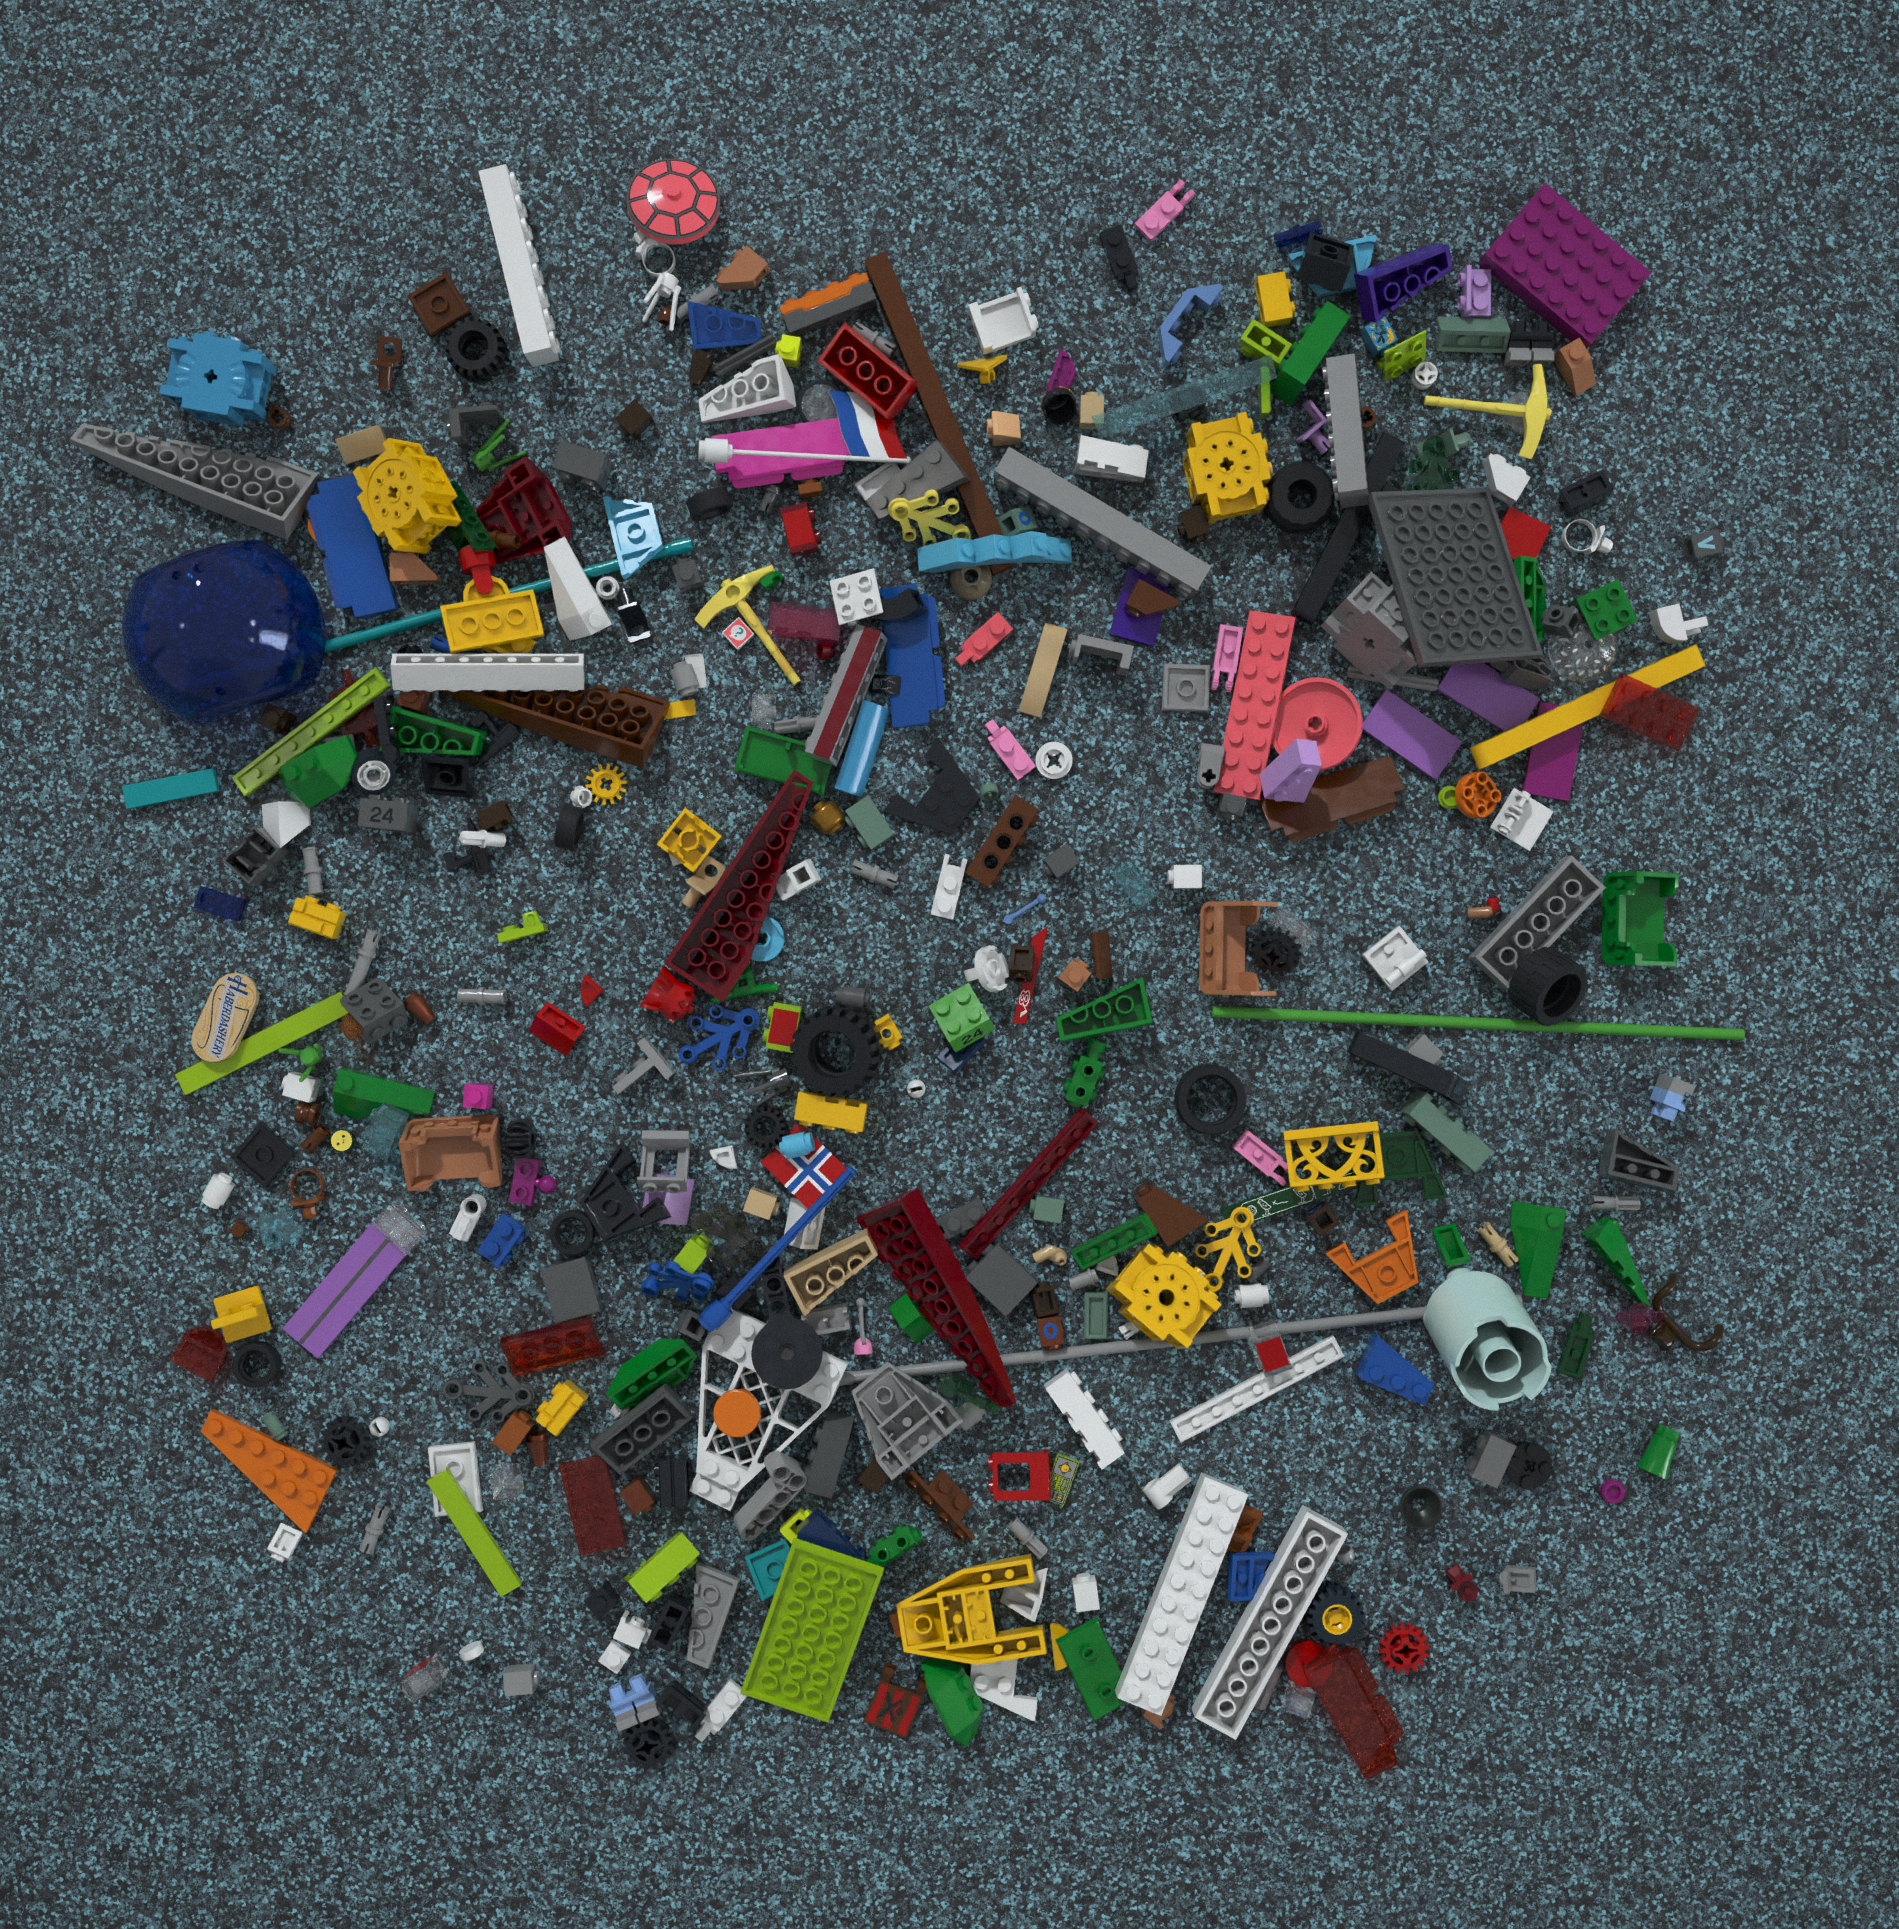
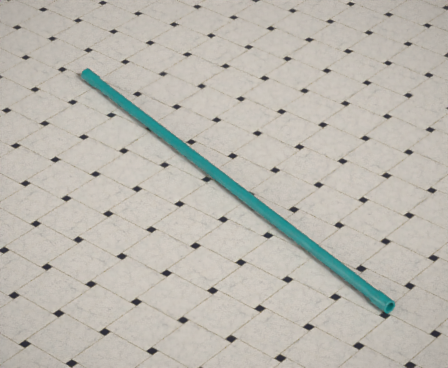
[176,537,694,695]

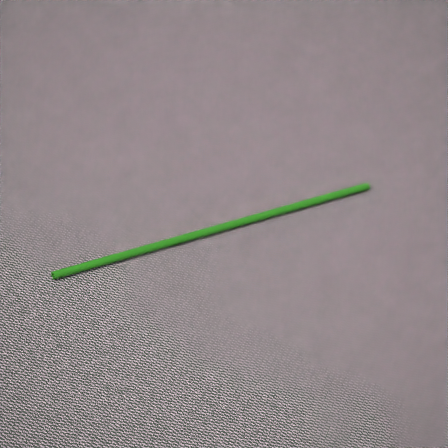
[1211,1006,1745,1041]

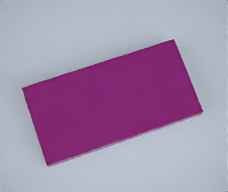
[1522,702,1583,802]

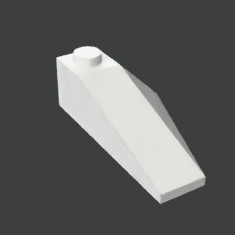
[698,354,796,423]
[544,536,612,641]

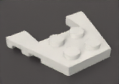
[970,1628,1045,1721]

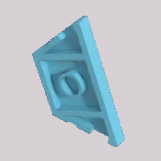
[1288,235,1377,297]
[603,496,664,579]

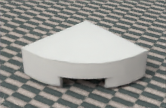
[709,1145,738,1169]
[1095,1256,1119,1276]

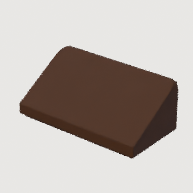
[1090,932,1113,979]

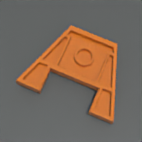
[1323,1209,1419,1304]

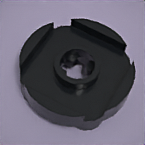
[1505,1441,1554,1490]

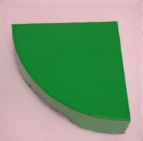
[760,571,785,592]

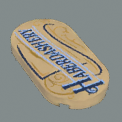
[192,973,260,1063]

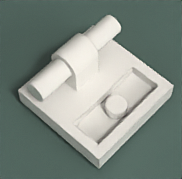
[1362,926,1428,991]

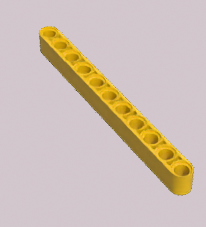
[1469,644,1706,769]

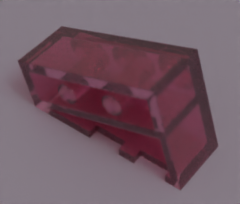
[767,602,842,645]

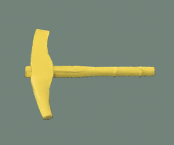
[1424,364,1552,459]
[694,565,801,686]

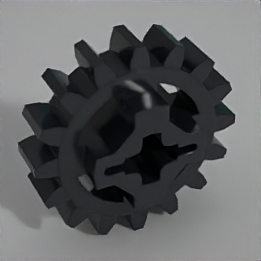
[1250,927,1302,976]
[319,1415,372,1468]
[623,1718,674,1771]

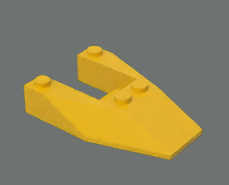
[896,1554,1047,1665]

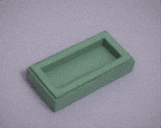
[1084,1291,1108,1339]

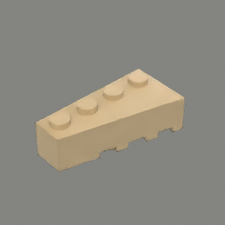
[783,1228,878,1317]

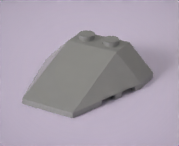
[851,1362,964,1480]

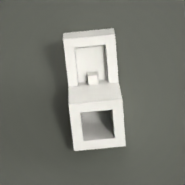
[1649,604,1708,644]
[776,859,821,900]

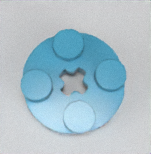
[751,916,785,961]

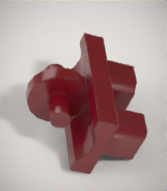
[1445,1564,1478,1602]

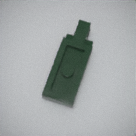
[1556,1312,1594,1379]

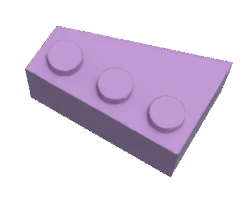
[1259,739,1322,803]

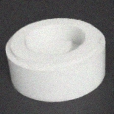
[459,1641,484,1661]

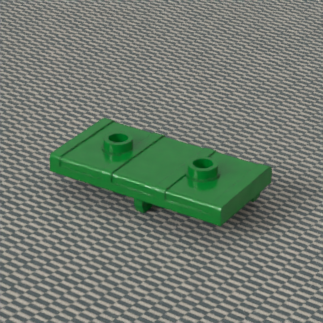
[734,726,832,796]
[1055,1617,1126,1720]

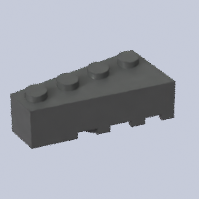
[866,440,971,522]

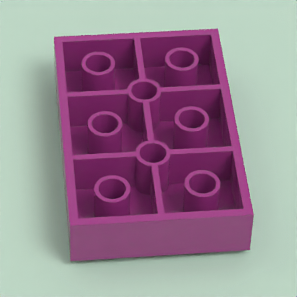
[1478,183,1651,349]

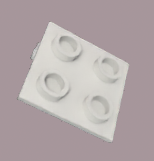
[830,568,884,627]
[1490,788,1554,851]

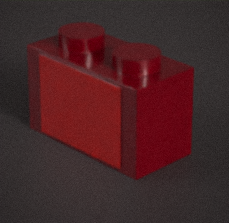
[779,502,822,558]

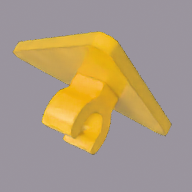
[957,355,1008,384]

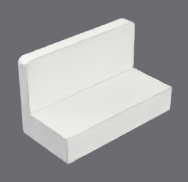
[784,1198,826,1250]

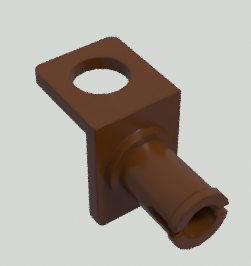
[370,336,402,390]

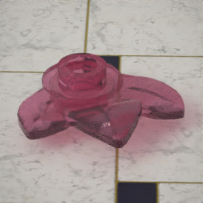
[1616,1303,1665,1334]

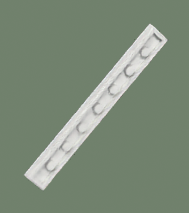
[1170,1335,1345,1443]

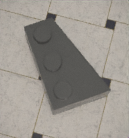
[1598,1129,1680,1192]
[805,1409,854,1499]

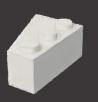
[1074,435,1149,483]

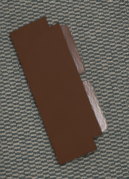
[1258,755,1405,842]

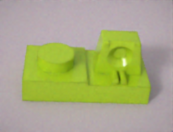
[497,911,548,943]

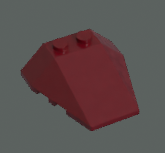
[475,457,571,564]

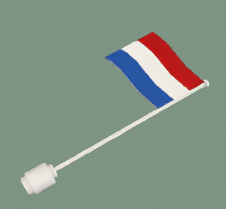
[698,391,912,465]

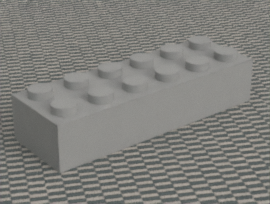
[1322,353,1369,509]
[1469,855,1606,989]

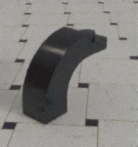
[851,568,928,623]

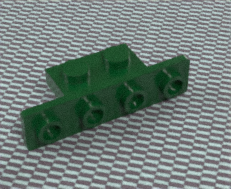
[445,481,496,552]

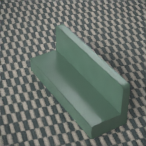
[1435,316,1511,353]

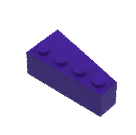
[1354,243,1453,323]

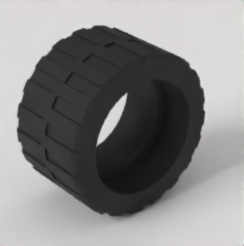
[1508,947,1588,1026]

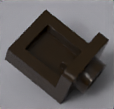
[1029,1281,1059,1318]

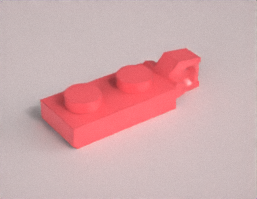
[955,612,1013,667]

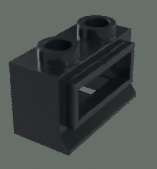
[656,1679,707,1734]

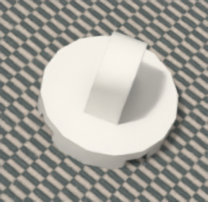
[964,945,1009,992]

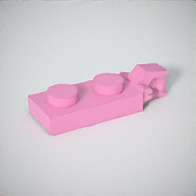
[985,719,1036,781]

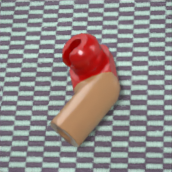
[1468,898,1501,919]

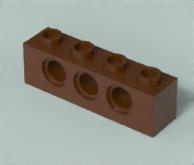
[965,794,1039,888]

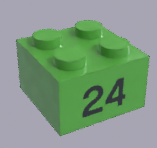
[929,983,996,1053]

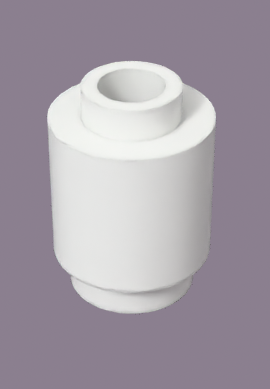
[202,1173,235,1209]
[1234,1283,1269,1308]

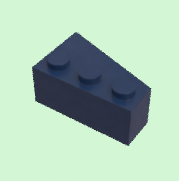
[797,1508,865,1561]

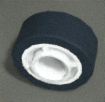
[350,748,396,795]

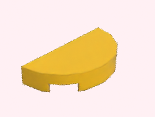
[1050,1623,1069,1671]

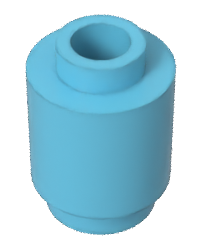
[779,1131,815,1159]

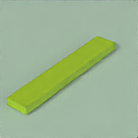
[427,1468,522,1597]

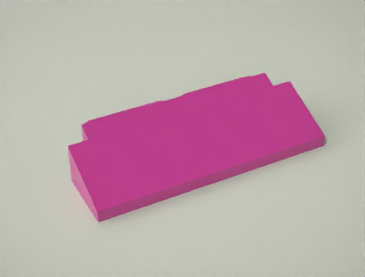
[712,418,850,489]

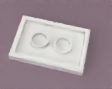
[428,1441,483,1517]

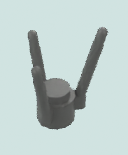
[733,1066,791,1107]

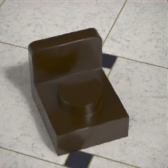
[1009,945,1034,983]

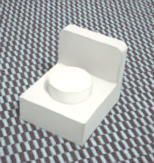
[267,1523,303,1563]

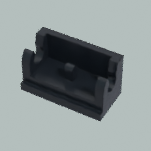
[1558,470,1614,519]

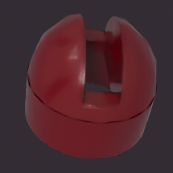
[817,641,835,660]

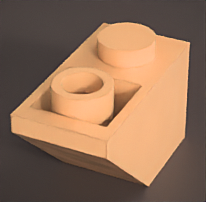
[987,411,1021,446]

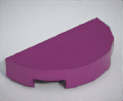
[1045,349,1076,394]

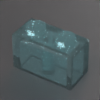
[362,1102,409,1161]

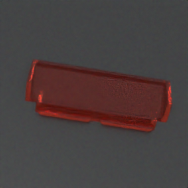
[1304,1642,1404,1779]

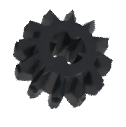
[506,1119,537,1159]

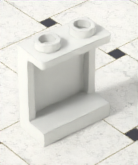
[968,287,1039,355]

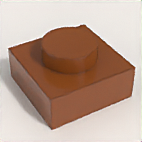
[798,479,824,499]

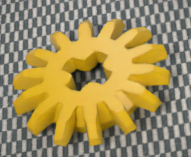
[585,763,627,805]

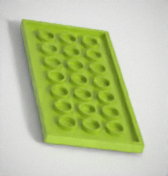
[740,1538,884,1723]

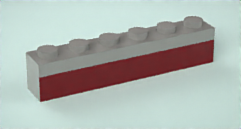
[805,624,888,766]

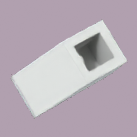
[1483,454,1531,506]

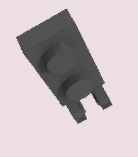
[936,1197,987,1239]

